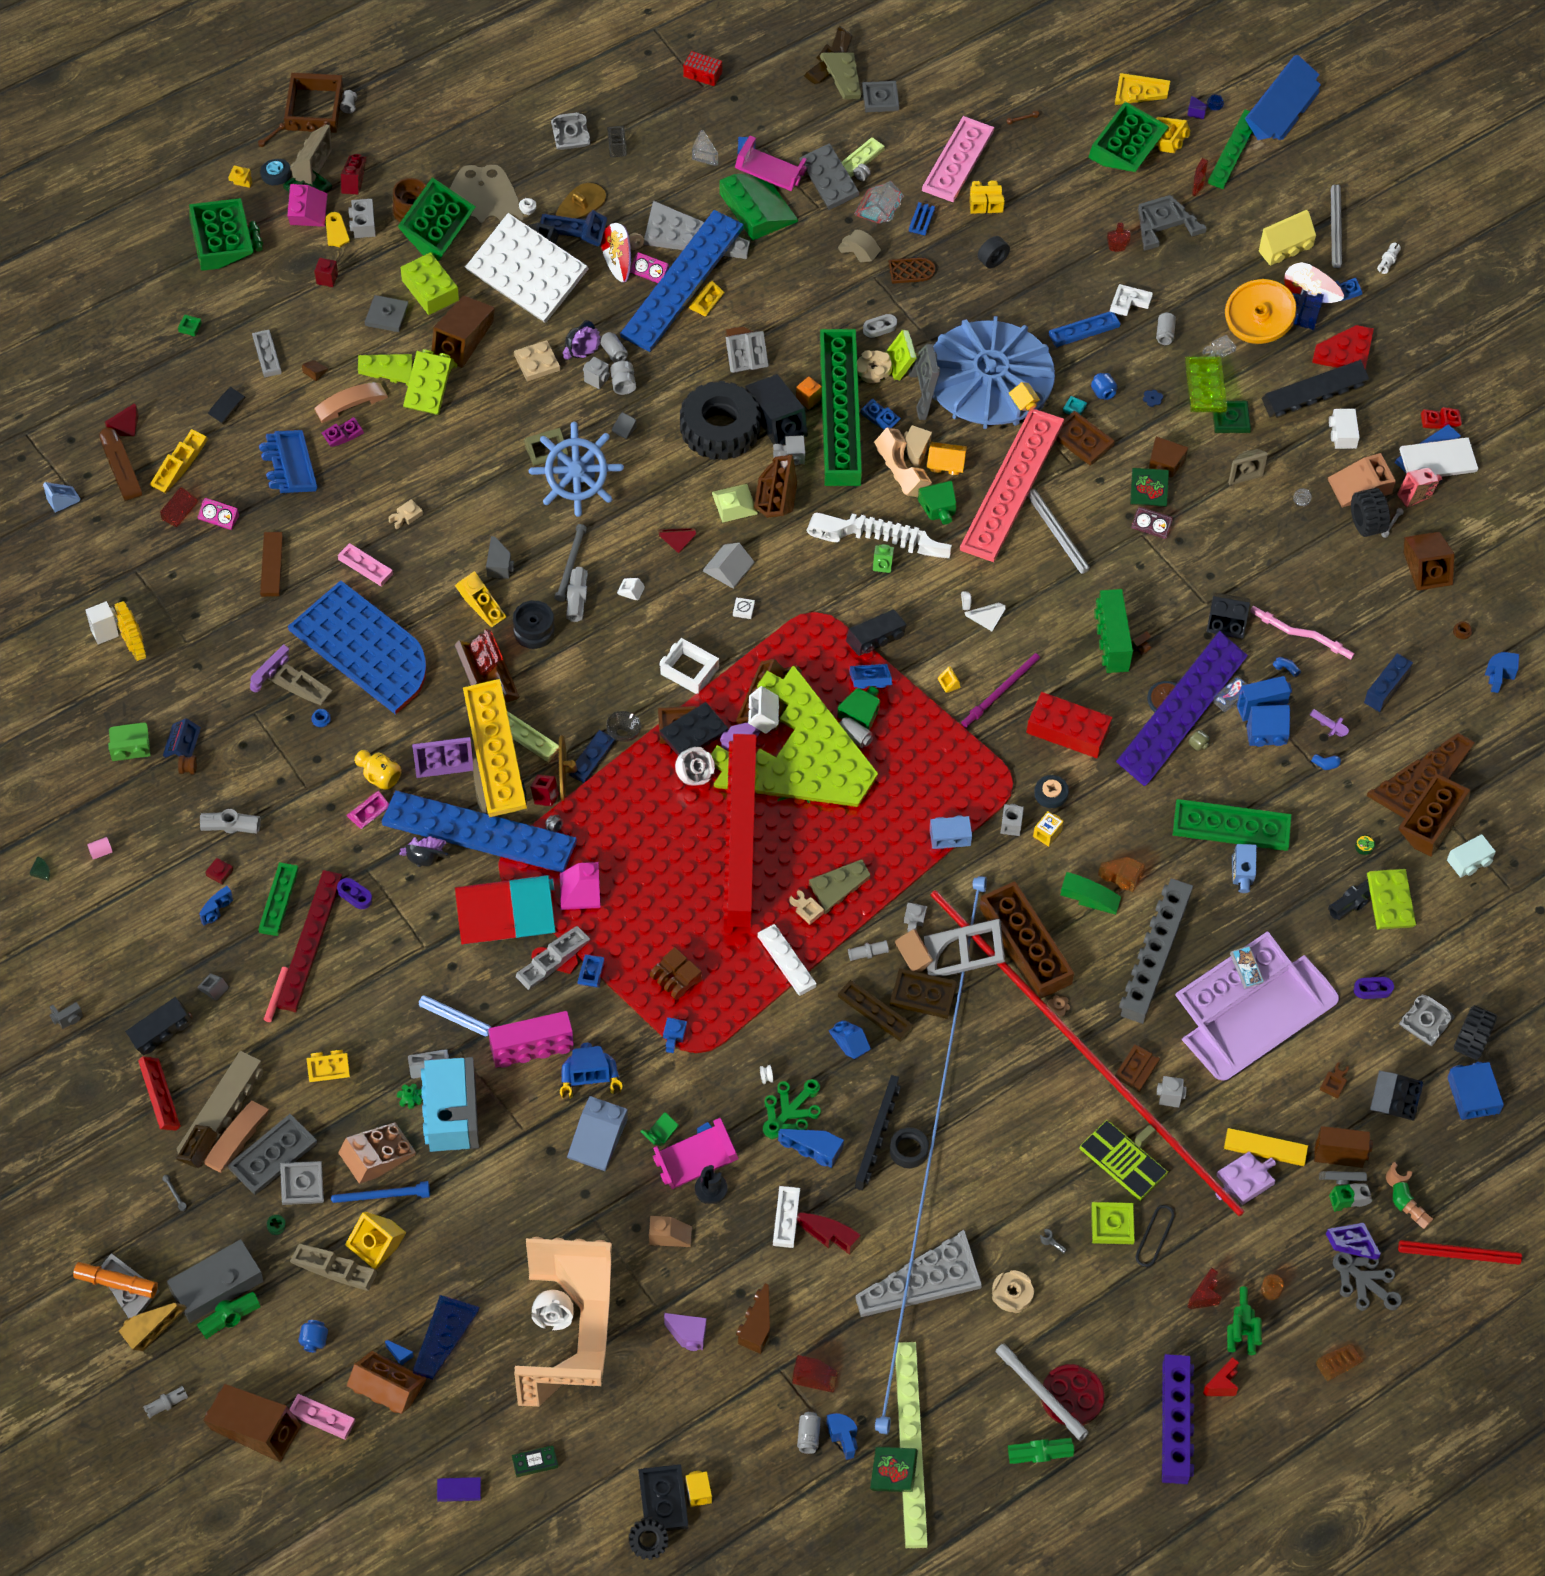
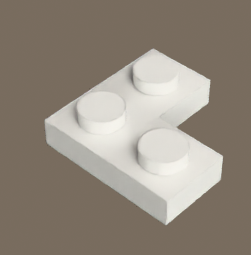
[1110,284,1153,316]

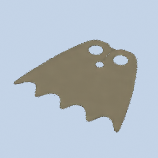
[450,165,524,223]

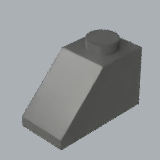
[486,536,514,579]

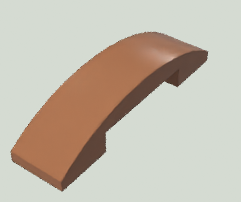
[314,383,388,423]

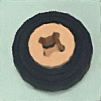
[1034,775,1069,808]

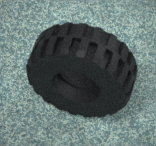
[680,381,761,460]

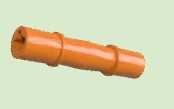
[73,1262,158,1299]

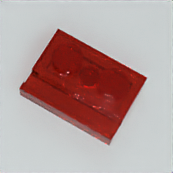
[469,629,503,676]

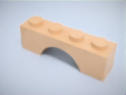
[874,427,932,497]

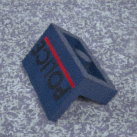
[163,718,201,758]

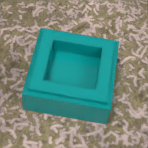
[1063,396,1087,415]

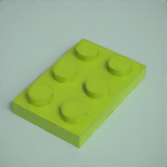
[1367,869,1416,930]

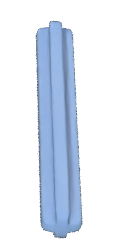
[419,995,491,1036]

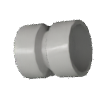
[610,361,636,395]

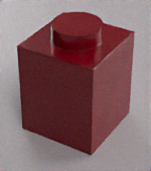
[314,257,338,287]
[530,775,559,806]

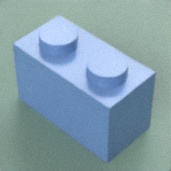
[930,816,972,849]

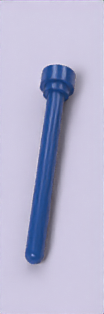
[331,1181,430,1203]

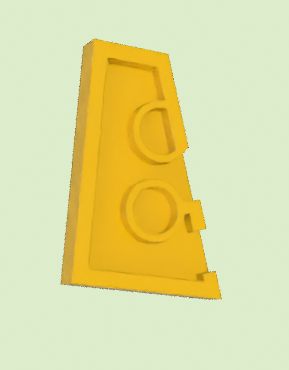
[1115,73,1170,105]

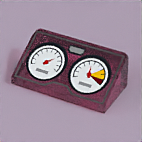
[1131,507,1173,539]

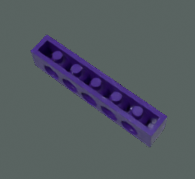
[1162,1354,1194,1484]

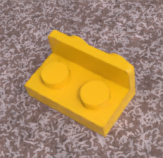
[307,1050,350,1082]

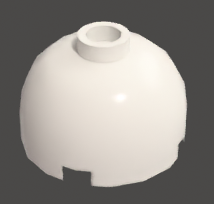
[675,747,715,785]
[532,1290,574,1330]

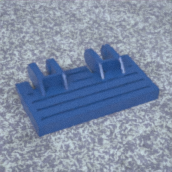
[259,430,317,493]

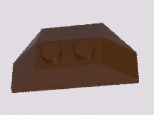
[754,455,797,518]

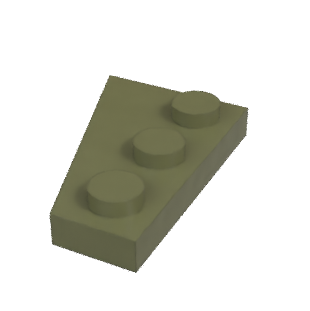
[820,53,861,99]
[809,859,870,915]

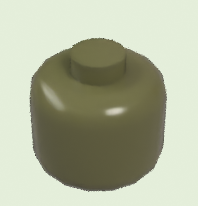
[1189,730,1210,751]

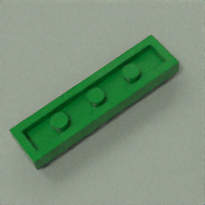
[258,862,299,936]

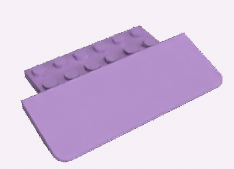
[1175,931,1338,1081]

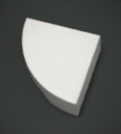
[961,591,971,610]

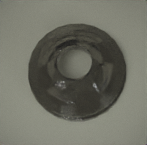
[606,711,641,742]

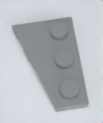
[101,1254,159,1319]

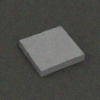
[280,1161,324,1205]

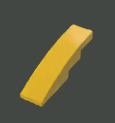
[150,429,208,494]

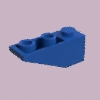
[778,1129,844,1168]

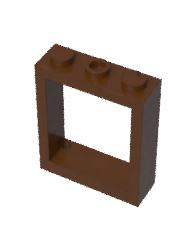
[284,73,344,133]

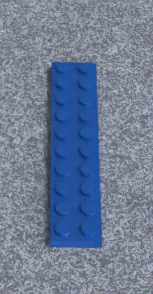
[620,210,744,352]
[382,790,577,872]

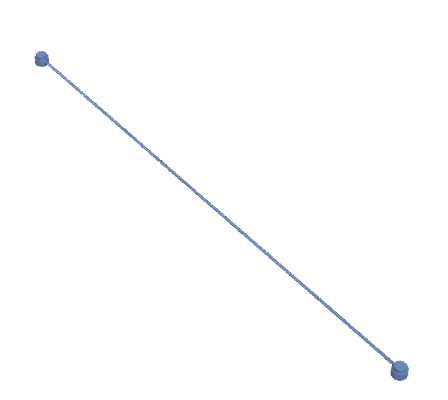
[875,876,987,1434]

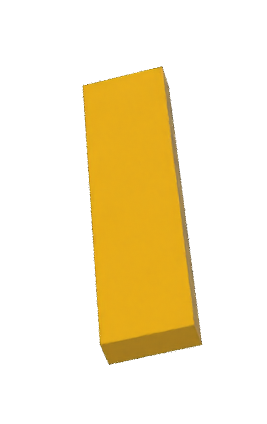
[1224,1128,1308,1166]

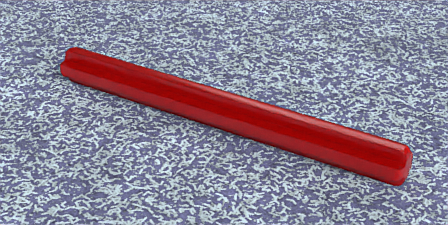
[1398,1240,1522,1265]

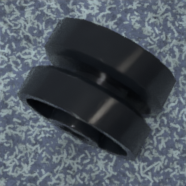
[513,600,555,649]

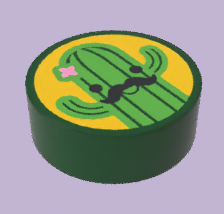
[1355,835,1375,855]

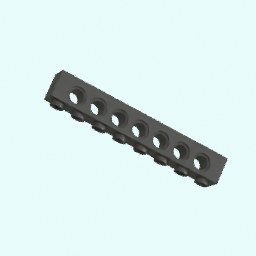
[1119,878,1193,1024]

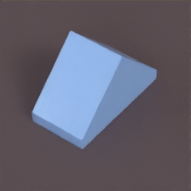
[43,482,80,513]

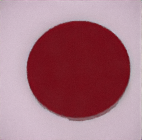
[1041,1364,1104,1426]

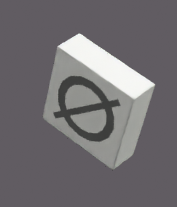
[733,598,755,619]

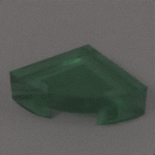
[29,856,50,881]

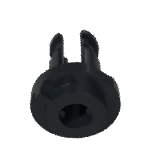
[695,1165,728,1204]

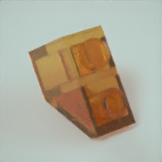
[1098,857,1145,892]

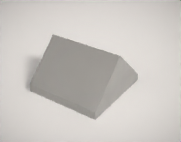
[703,543,754,589]

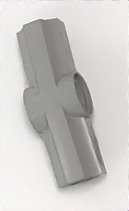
[566,567,587,622]
[200,809,261,834]

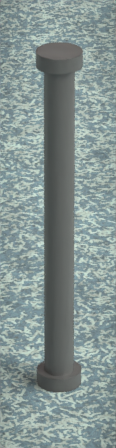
[554,524,587,602]

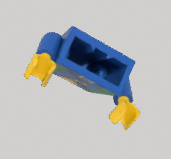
[560,1043,622,1099]

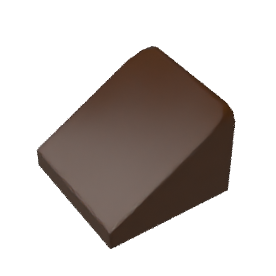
[302,360,328,381]

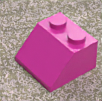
[287,184,327,227]

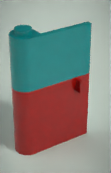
[455,875,555,945]

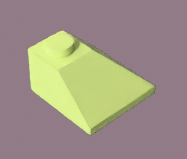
[712,484,758,522]

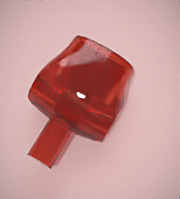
[1107,223,1130,252]

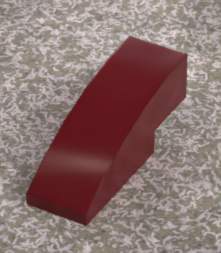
[797,1213,861,1255]

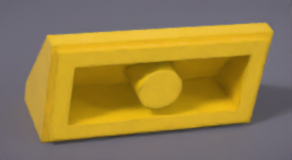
[688,281,725,316]

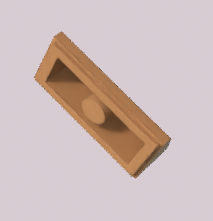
[895,929,933,972]

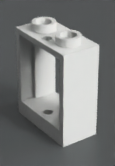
[660,638,719,694]

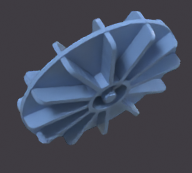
[932,316,1055,429]

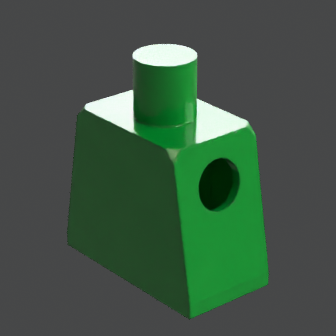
[918,481,956,525]
[837,686,880,731]

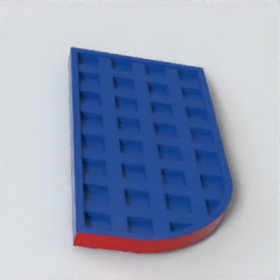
[288,581,426,715]

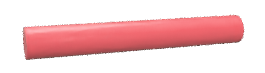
[264,967,289,1022]

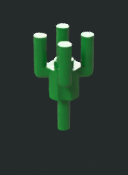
[1227,1286,1262,1355]

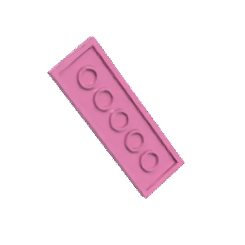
[922,116,994,202]

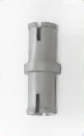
[848,940,889,961]
[143,1386,188,1418]

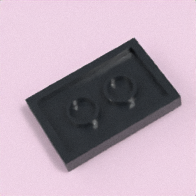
[660,702,728,756]
[638,1464,688,1534]

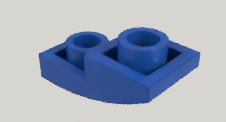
[1335,277,1363,302]
[860,399,901,429]
[199,886,233,926]

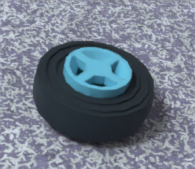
[260,159,292,186]

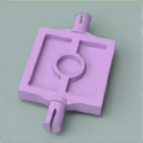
[1216,1151,1276,1205]

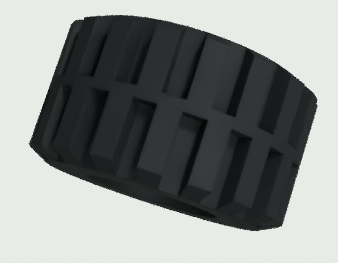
[1351,488,1390,537]
[1454,1005,1497,1060]

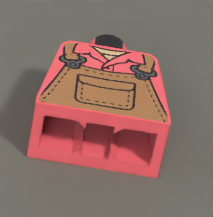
[1397,468,1442,507]

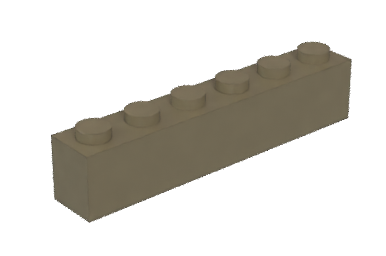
[177,1051,264,1167]

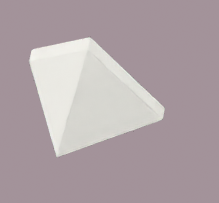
[964,603,1005,631]

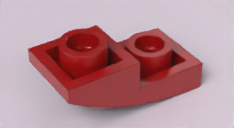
[1421,407,1462,429]

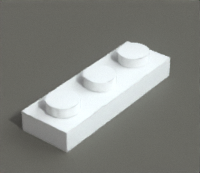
[773,1186,800,1248]

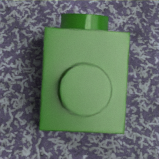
[873,544,894,573]

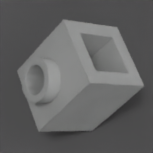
[583,357,610,389]
[1157,1076,1186,1107]

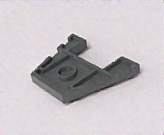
[1138,195,1207,251]
[908,344,940,420]

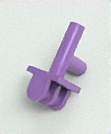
[1310,709,1349,737]

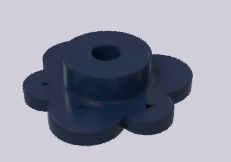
[1143,390,1163,407]

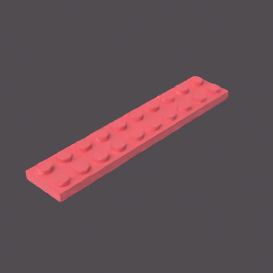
[960,409,1064,562]

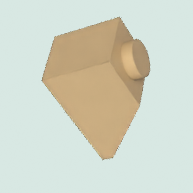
[904,425,932,468]

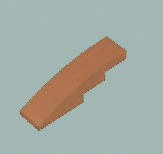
[203,1101,269,1173]

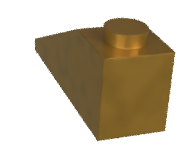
[119,1303,187,1352]

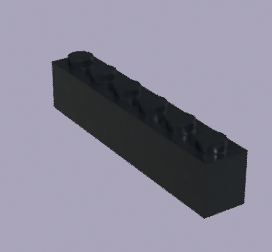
[1261,360,1369,418]

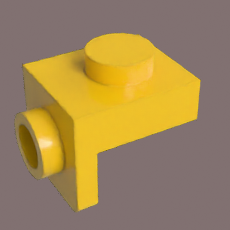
[228,166,252,188]

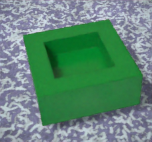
[178,315,202,336]

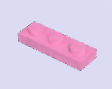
[338,543,393,587]
[290,1394,355,1440]

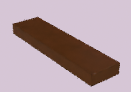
[260,532,283,597]

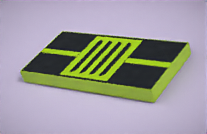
[1079,1120,1168,1201]

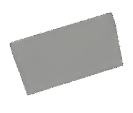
[408,1050,449,1078]

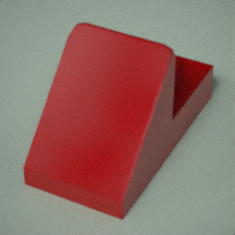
[1203,1357,1239,1396]

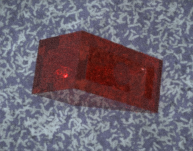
[792,1355,838,1393]

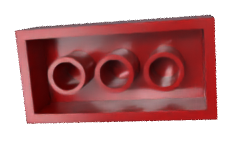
[1026,692,1112,758]

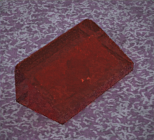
[160,487,198,527]

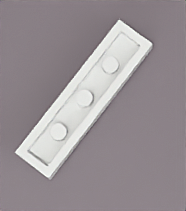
[758,924,816,996]

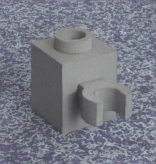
[773,436,805,465]

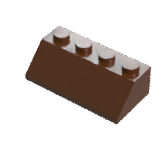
[1398,774,1470,857]

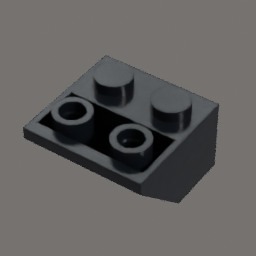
[1206,592,1250,639]
[1370,1070,1423,1121]

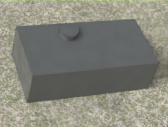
[167,1239,264,1323]

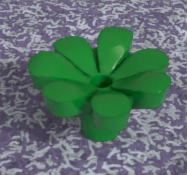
[397,1084,422,1109]

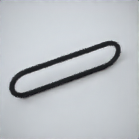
[1135,1205,1175,1267]

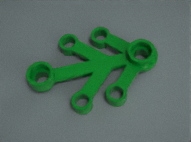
[763,1079,821,1139]

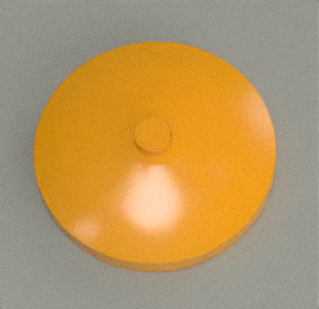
[1225,279,1296,344]

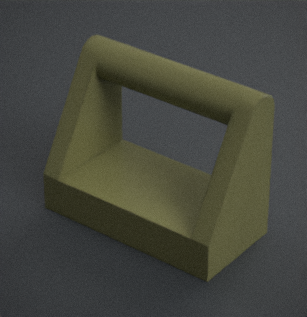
[523,428,568,466]

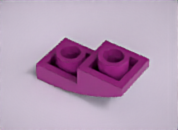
[322,417,364,447]

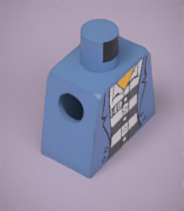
[1232,844,1256,893]

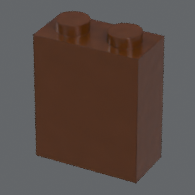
[1314,1126,1373,1168]

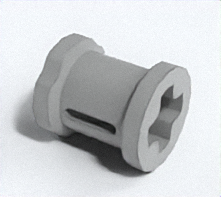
[340,90,357,113]

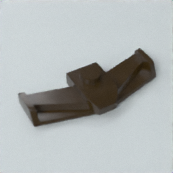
[804,26,853,84]

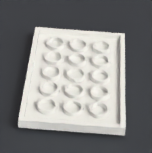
[465,213,589,323]

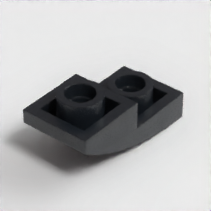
[208,387,246,425]

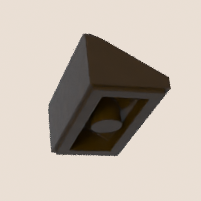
[176,1125,217,1168]

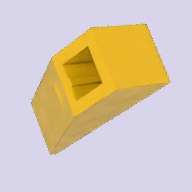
[455,571,506,627]

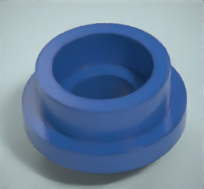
[311,709,331,727]

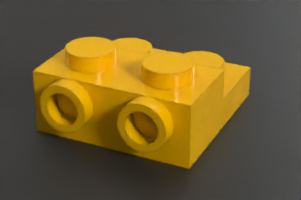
[1155,117,1190,153]

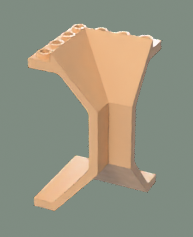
[514,1237,612,1407]

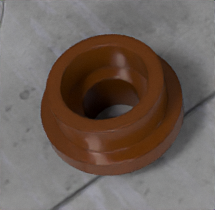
[1453,621,1472,639]

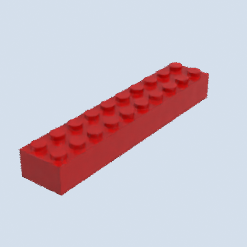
[724,734,756,927]

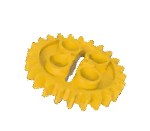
[115,601,146,661]

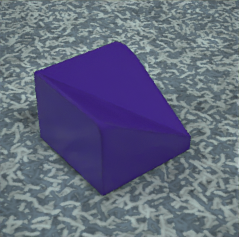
[1187,96,1207,119]

